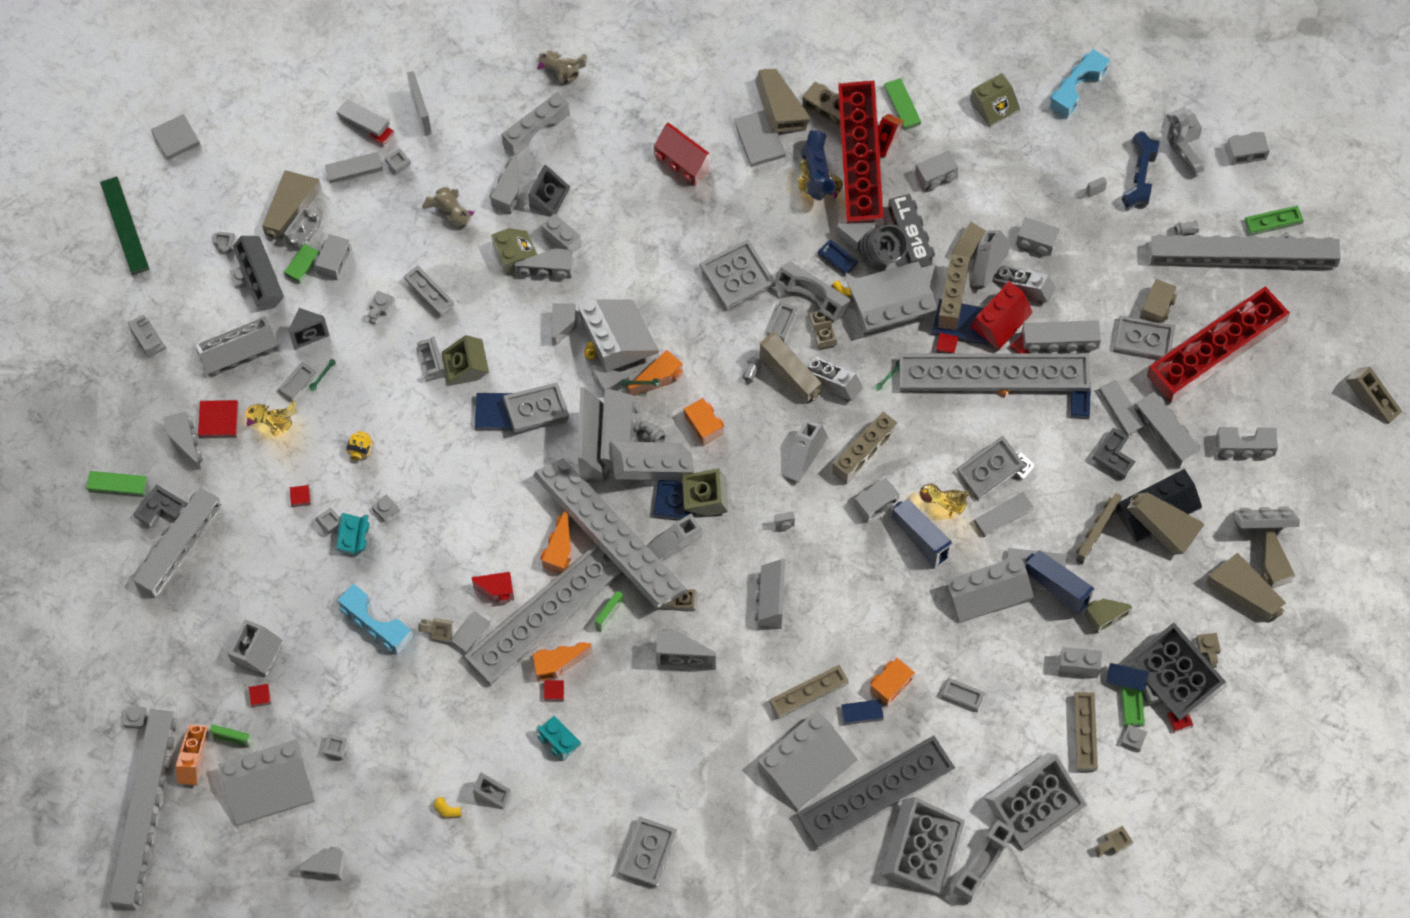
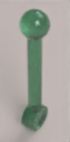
[309,359,336,391]
[876,361,899,390]
[620,378,660,387]

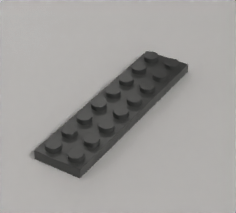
[797,735,955,849]

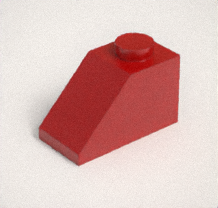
[878,114,905,157]
[471,571,514,604]

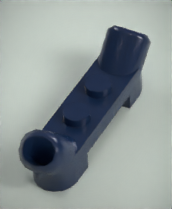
[801,130,836,200]
[1122,131,1160,209]

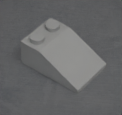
[656,629,716,670]

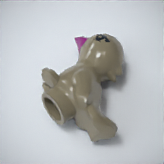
[537,50,587,84]
[422,187,475,227]

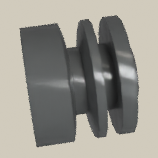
[860,224,908,267]

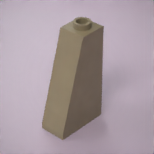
[755,69,810,133]
[262,170,322,239]
[759,331,822,403]
[1127,492,1204,555]
[1206,552,1286,622]

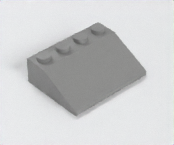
[847,261,938,335]
[578,299,659,372]
[578,387,608,482]
[758,710,858,811]
[218,740,315,826]
[984,753,1087,851]
[881,797,965,896]

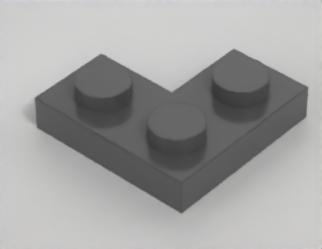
[1092,427,1136,479]
[133,484,188,527]

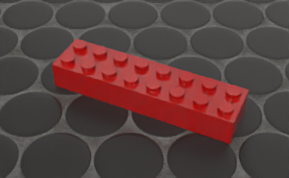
[838,80,885,226]
[1147,286,1290,403]

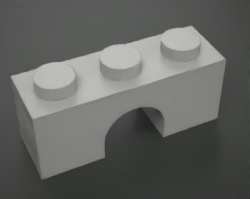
[1216,427,1278,458]

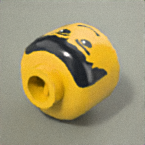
[346,431,373,461]

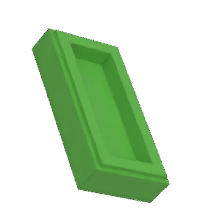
[284,244,320,283]
[595,591,624,632]
[1121,687,1145,727]
[209,724,253,747]

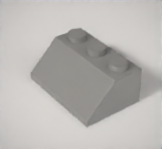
[755,559,785,629]

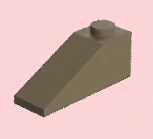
[1346,367,1402,423]
[1262,528,1295,589]

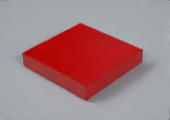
[198,400,239,438]

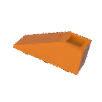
[540,510,572,574]
[532,642,592,682]
[176,725,209,785]

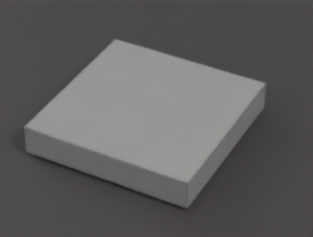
[151,114,200,160]

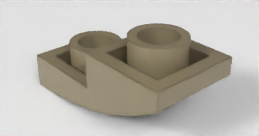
[952,222,986,258]
[809,311,837,349]
[658,589,697,610]

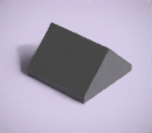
[528,165,571,216]
[288,308,330,350]

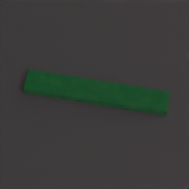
[100,176,150,275]

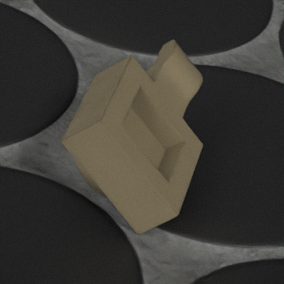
[418,618,454,642]
[1196,633,1221,667]
[1095,826,1134,857]

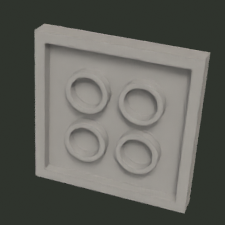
[700,239,776,310]

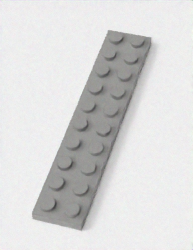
[899,354,1091,391]
[533,458,687,608]
[464,544,623,685]

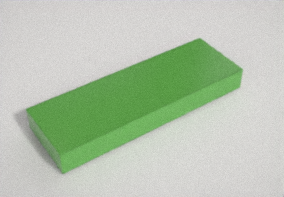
[884,78,921,130]
[1244,205,1304,236]
[86,471,148,496]

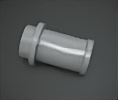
[1174,221,1199,235]
[742,357,762,383]

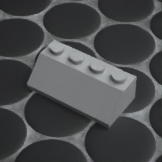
[195,316,278,374]
[600,389,640,474]
[610,442,694,480]
[946,556,1034,623]

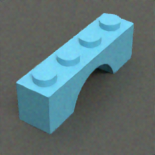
[1050,49,1111,119]
[337,583,413,654]

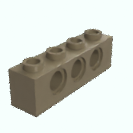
[802,81,841,128]
[938,254,970,330]
[832,411,898,484]

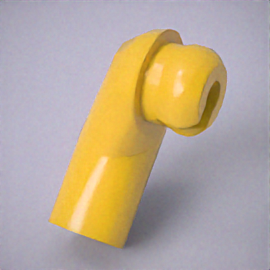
[831,280,852,298]
[584,341,597,359]
[434,797,462,818]

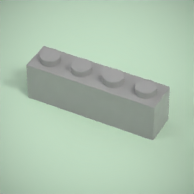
[1021,320,1101,353]
[1134,392,1201,468]

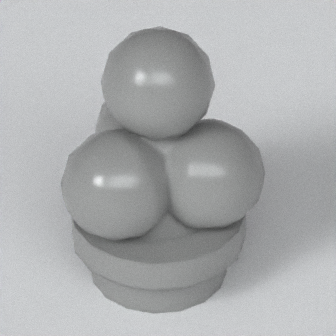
[639,421,667,443]

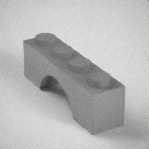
[501,92,570,155]
[774,261,851,321]
[953,820,1015,903]

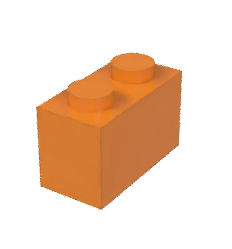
[683,398,724,446]
[870,658,915,707]

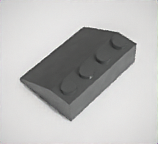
[1128,622,1227,720]

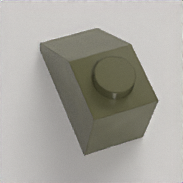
[1084,598,1132,634]

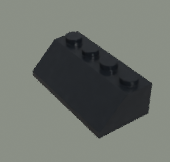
[1116,469,1202,543]

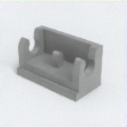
[284,206,322,250]
[127,315,167,359]
[416,336,446,382]

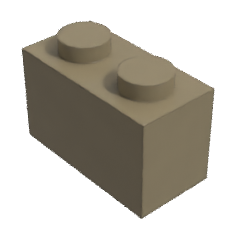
[1140,279,1178,323]

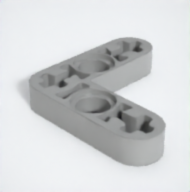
[1167,111,1204,176]

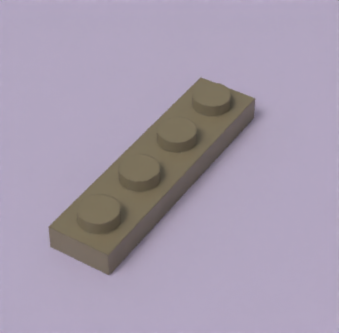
[1076,493,1122,564]
[769,665,849,718]
[1074,692,1098,771]

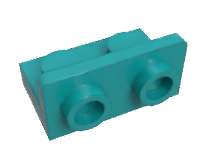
[335,513,370,556]
[536,715,582,760]

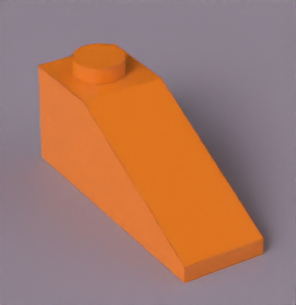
[627,350,683,396]

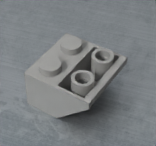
[227,619,284,676]

